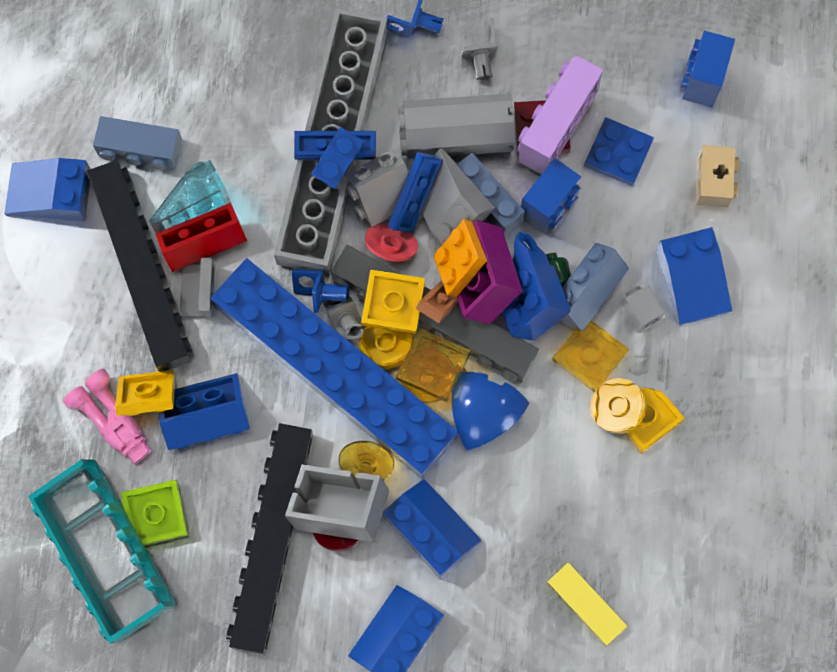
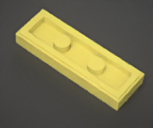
[547,563,627,646]

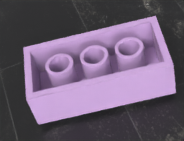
[517,54,604,174]

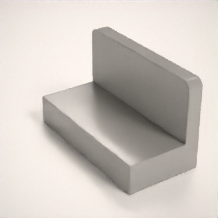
[180,258,215,318]

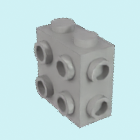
[346,149,409,227]

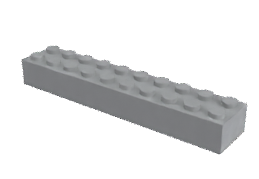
[274,7,388,275]

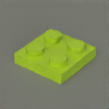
[120,479,188,546]

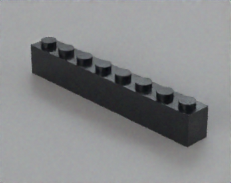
[87,160,193,371]
[226,423,314,656]

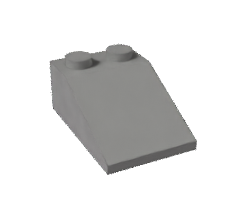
[422,149,495,244]

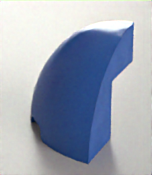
[452,372,529,450]

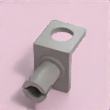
[461,17,498,80]
[322,296,365,340]

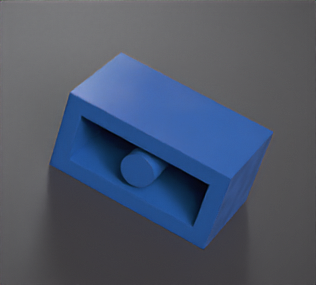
[311,127,364,189]

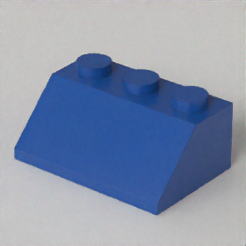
[158,373,250,450]
[383,479,482,579]
[348,585,444,672]

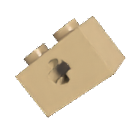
[696,145,739,207]

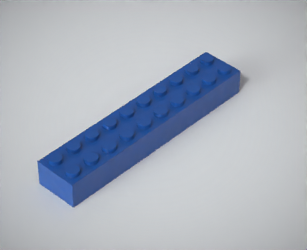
[210,258,458,479]

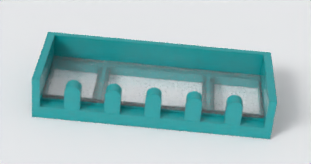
[28,459,177,644]

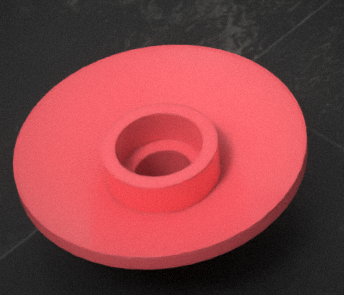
[365,223,418,262]

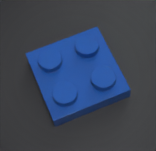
[584,117,654,187]

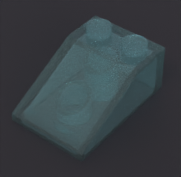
[149,160,231,233]

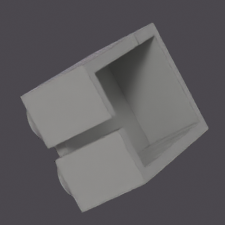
[285,464,390,542]

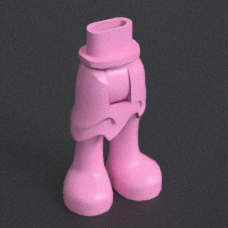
[63,369,152,465]

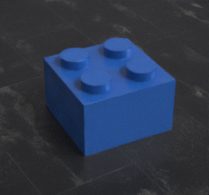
[680,30,735,108]
[521,158,582,235]

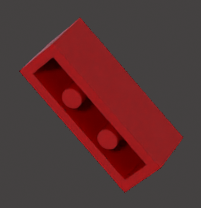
[155,203,247,272]

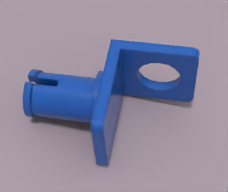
[385,0,444,38]
[292,269,349,313]

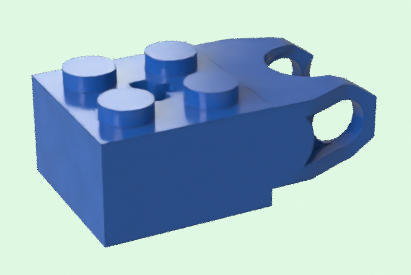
[502,232,571,341]

